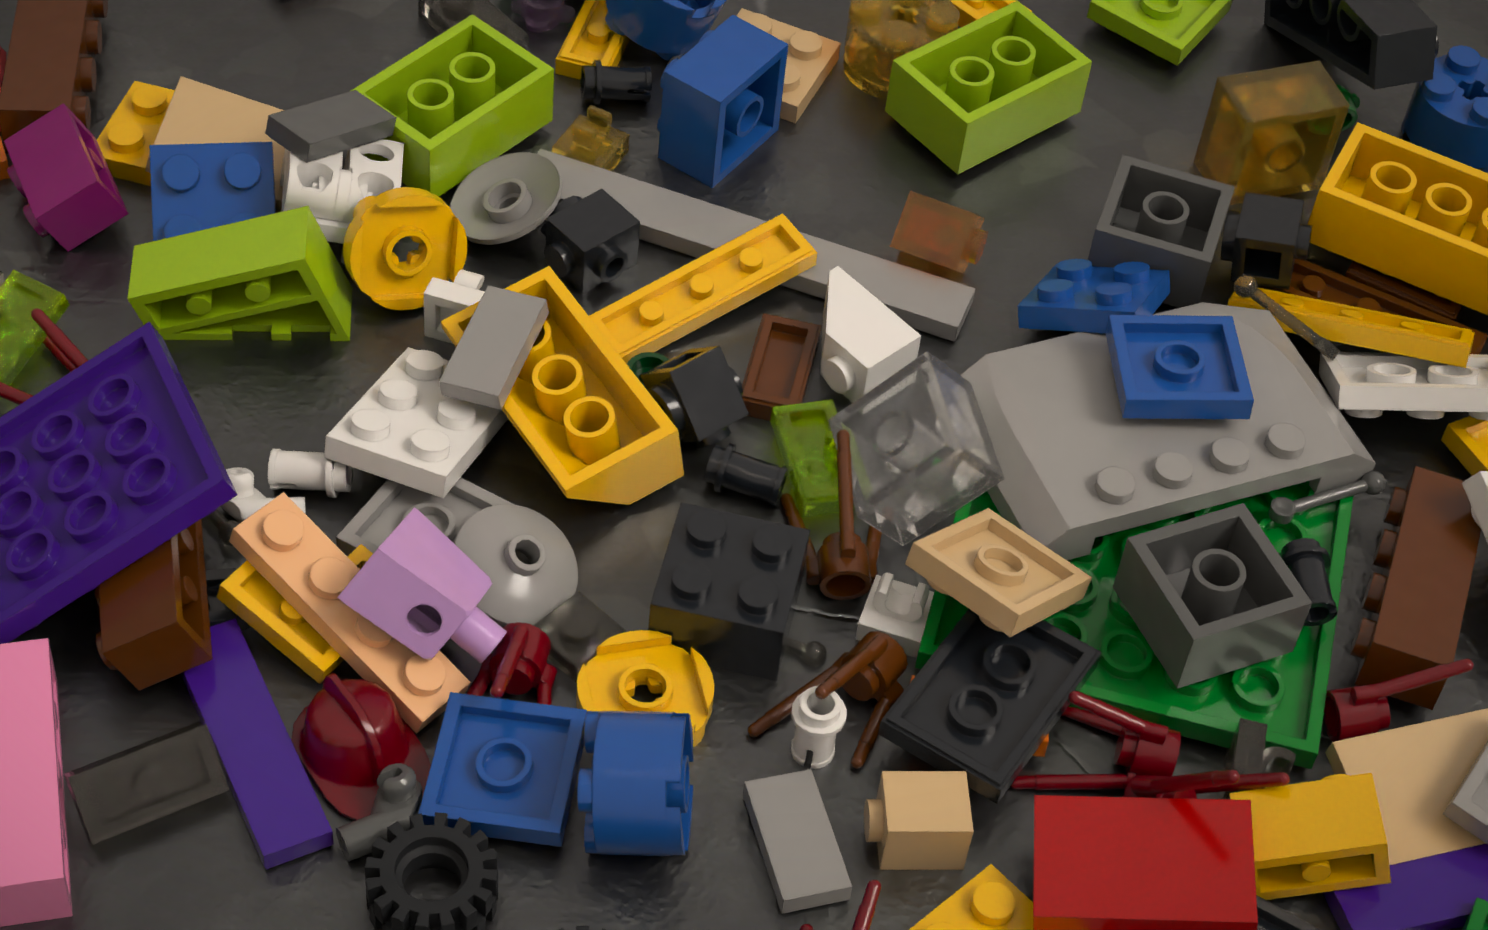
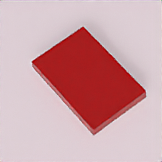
[1033,795,1258,930]

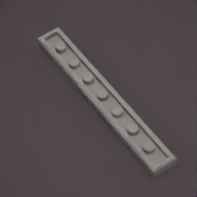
[537,148,976,342]

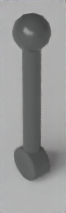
[1268,471,1386,524]

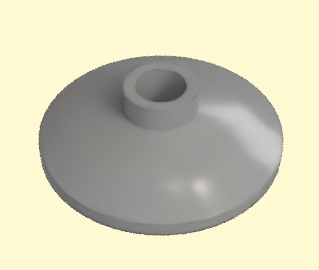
[450,152,562,245]
[453,504,578,627]

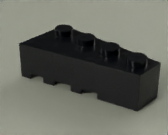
[1264,0,1439,90]

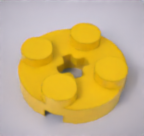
[343,187,467,310]
[576,630,714,747]

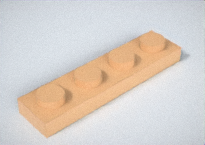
[229,492,471,734]

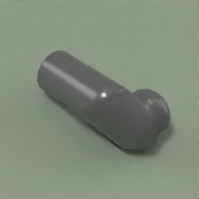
[336,763,423,862]

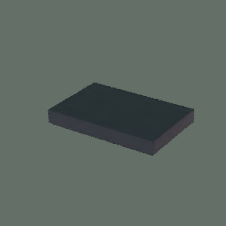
[878,609,1102,804]

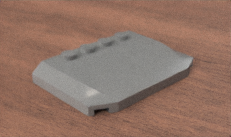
[939,302,1376,560]

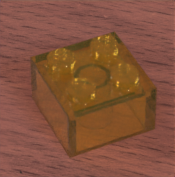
[1194,60,1350,205]

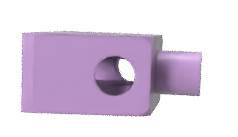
[337,507,507,663]

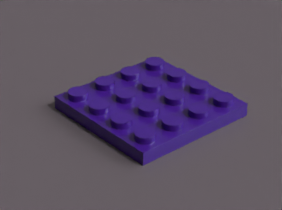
[0,321,237,644]

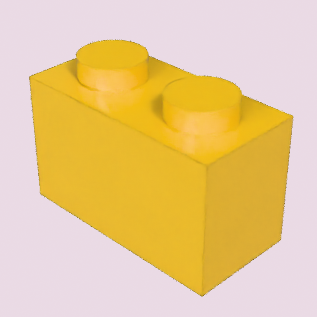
[1229,773,1391,900]

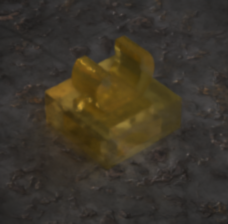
[552,105,630,171]

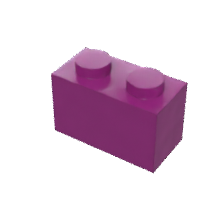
[4,103,128,252]

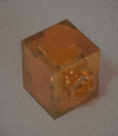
[890,191,988,273]

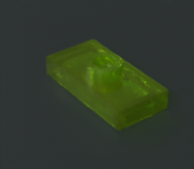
[0,270,70,398]
[770,399,866,518]

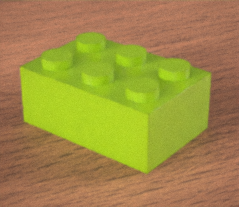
[885,0,1092,175]
[351,14,554,197]

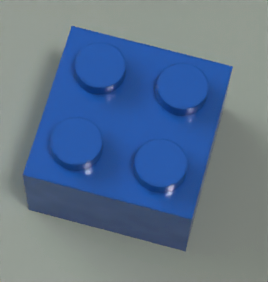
[657,15,788,188]

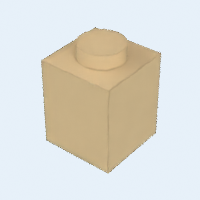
[864,771,974,870]

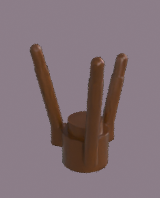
[780,429,885,600]
[748,631,908,769]

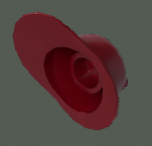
[291,673,431,821]

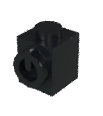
[540,189,640,294]
[1220,192,1312,290]
[640,346,749,448]

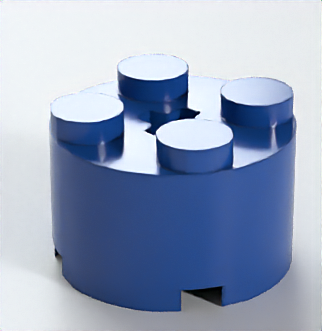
[605,0,727,61]
[1401,45,1488,173]
[577,711,693,856]

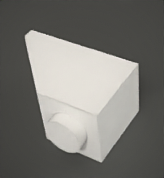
[820,266,921,410]

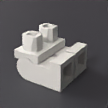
[280,139,404,264]

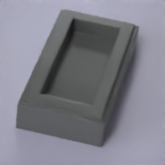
[265,90,397,163]

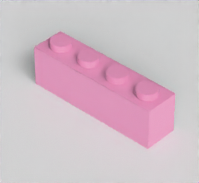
[0,638,73,927]

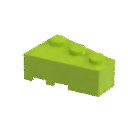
[127,206,353,341]

